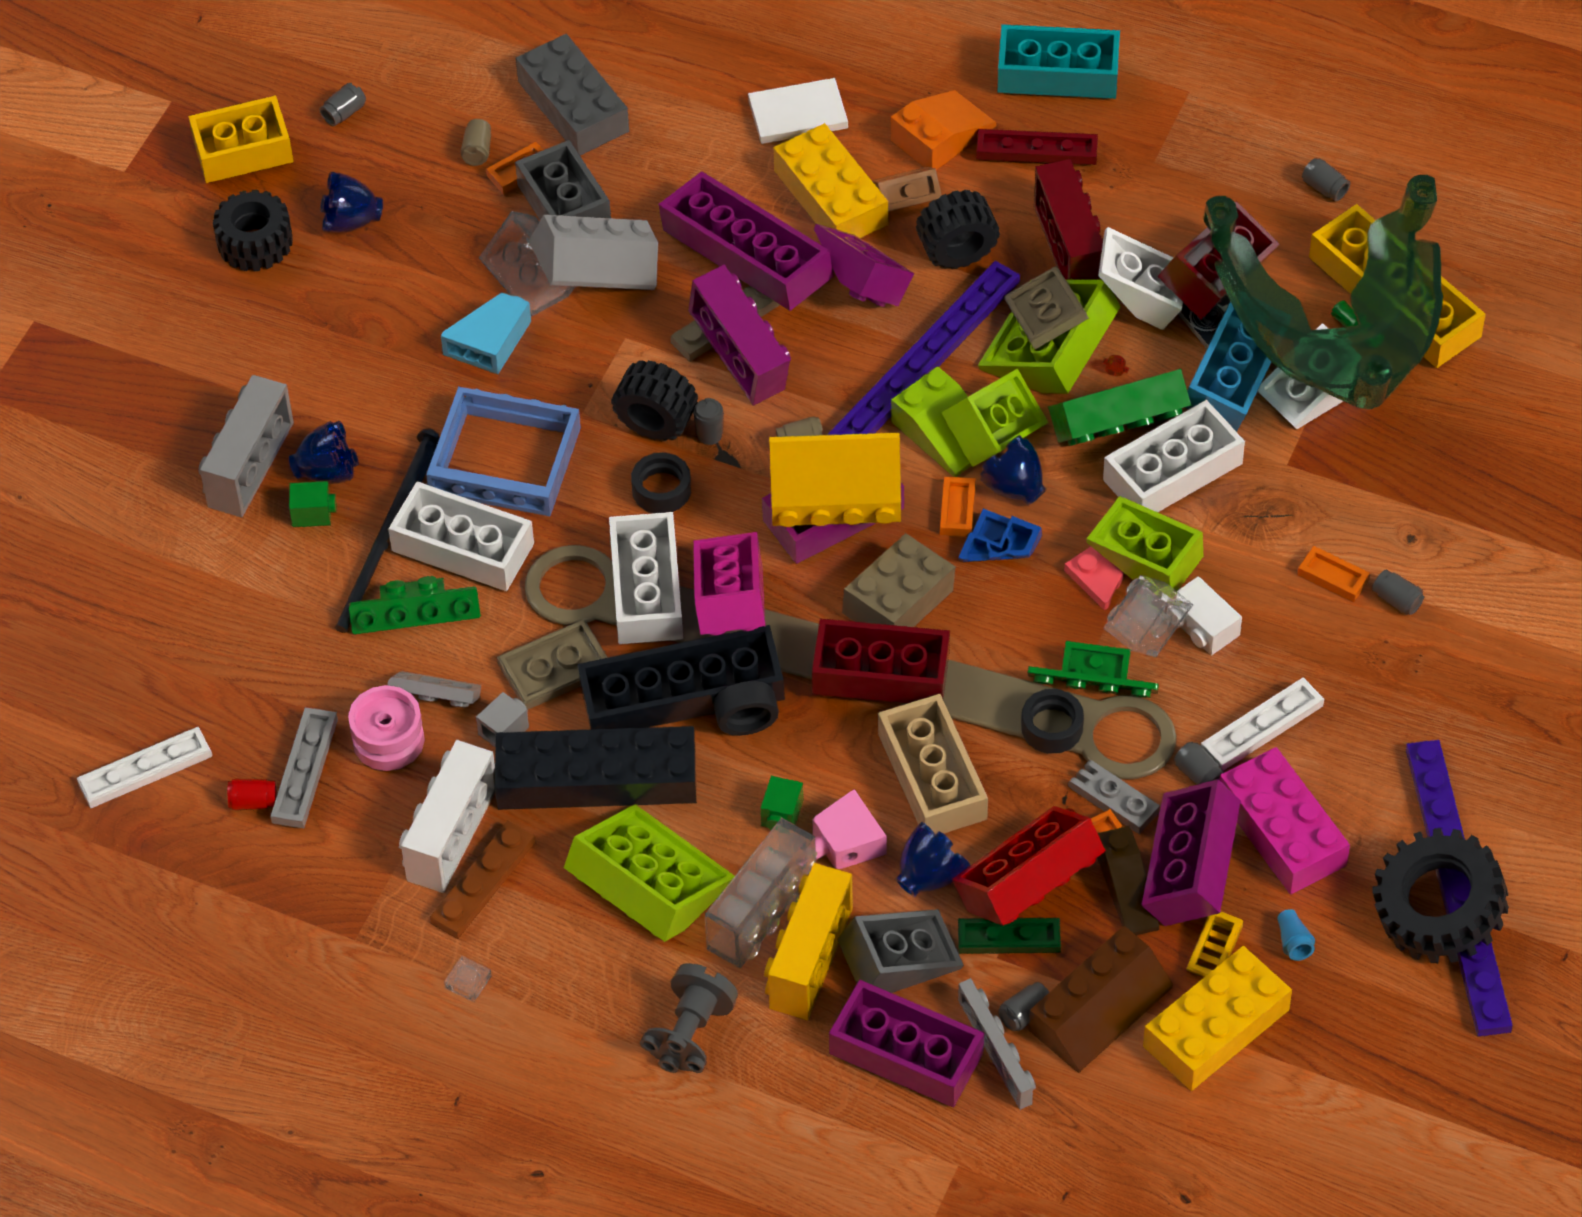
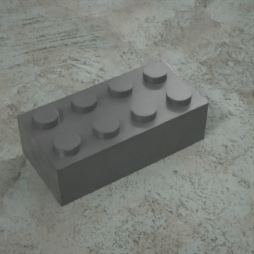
[516,33,629,156]

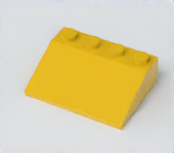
[769,433,901,527]

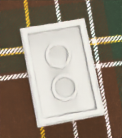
[748,78,848,144]

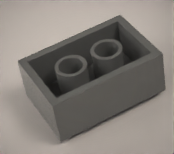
[515,140,611,220]

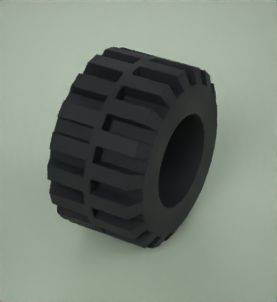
[213,190,293,271]
[916,190,1000,269]
[611,360,698,441]

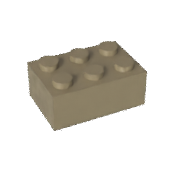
[842,533,956,627]

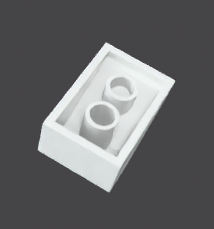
[1098,227,1183,330]
[1258,323,1374,429]

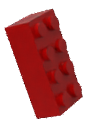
[952,806,1106,926]

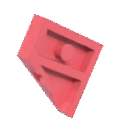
[1064,547,1124,610]

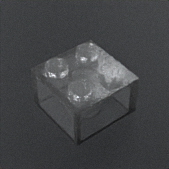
[1103,575,1194,657]

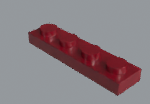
[976,129,1098,165]

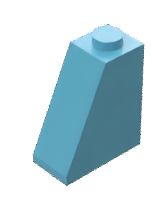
[441,293,531,374]

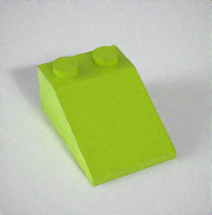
[891,366,972,477]
[941,368,1049,467]
[1086,496,1204,599]

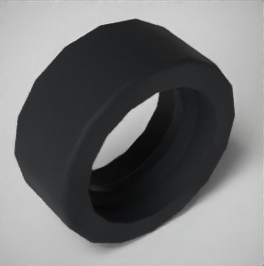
[631,452,691,513]
[713,681,779,736]
[1021,689,1084,754]

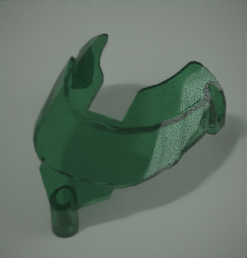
[1203,175,1443,409]

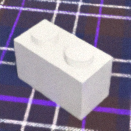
[1168,576,1242,656]

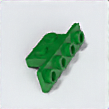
[349,576,481,634]
[1027,641,1159,698]

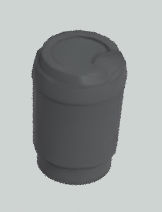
[319,83,366,126]
[1302,158,1351,202]
[693,398,724,445]
[1372,569,1425,615]
[1174,742,1225,784]
[998,982,1049,1031]

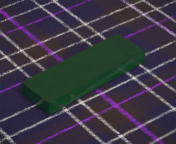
[958,918,1061,954]

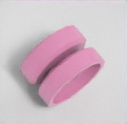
[348,685,425,771]

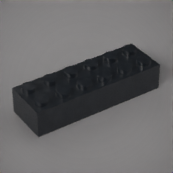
[577,625,785,730]
[495,726,697,810]

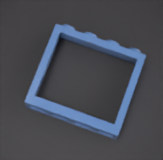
[426,386,581,516]

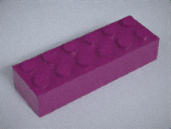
[658,171,834,311]

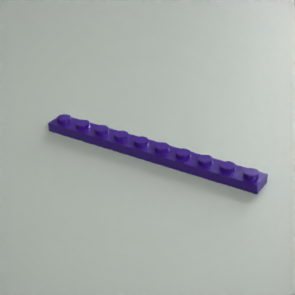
[827,260,1020,435]
[1406,740,1513,1037]

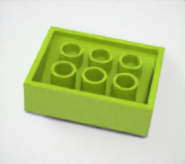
[978,279,1121,394]
[563,804,736,942]

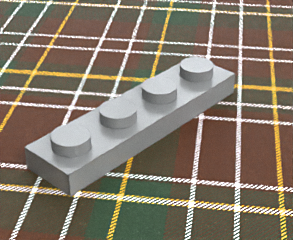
[271,707,338,829]
[958,978,1036,1109]

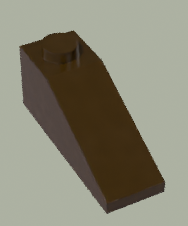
[1097,825,1159,936]

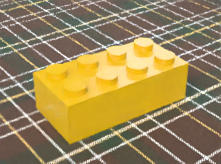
[773,123,888,238]
[764,863,853,1020]
[1143,946,1292,1092]

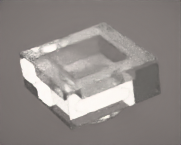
[444,956,492,1002]

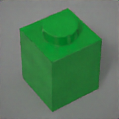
[289,481,337,527]
[760,776,804,833]

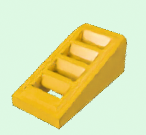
[1186,912,1243,977]

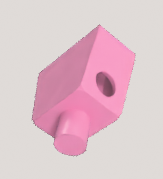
[802,790,887,869]

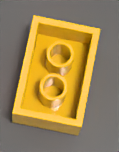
[188,95,294,183]

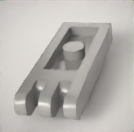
[388,671,481,707]
[1068,760,1160,834]

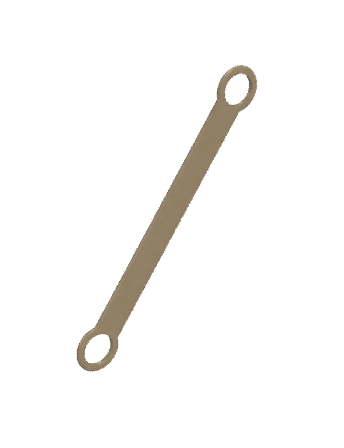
[525,545,1176,779]

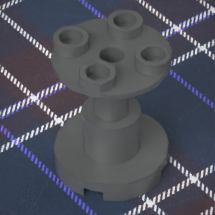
[640,963,738,1073]

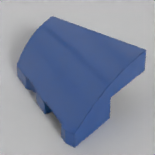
[958,508,1042,562]

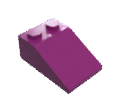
[814,224,914,307]

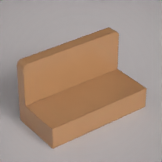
[872,167,942,211]

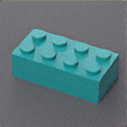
[997,24,1120,99]

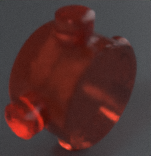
[1103,355,1129,376]

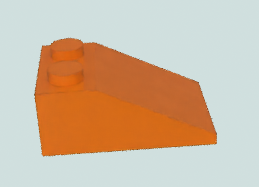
[891,90,996,170]

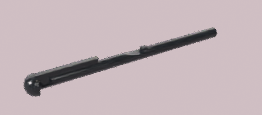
[335,428,440,633]

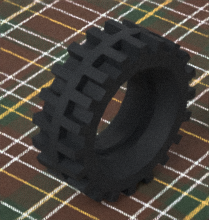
[1373,828,1509,964]

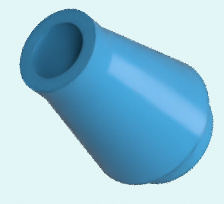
[1277,909,1315,961]

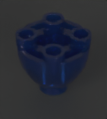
[320,171,383,233]
[289,421,359,484]
[980,435,1047,506]
[895,822,971,897]

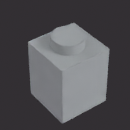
[476,692,529,747]

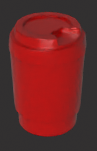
[227,778,276,811]

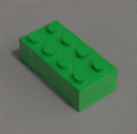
[1048,369,1191,446]

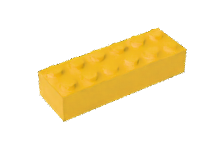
[1309,204,1486,368]

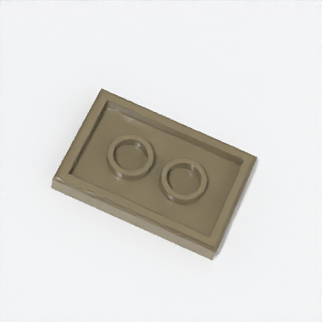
[1004,266,1089,349]
[497,619,608,710]

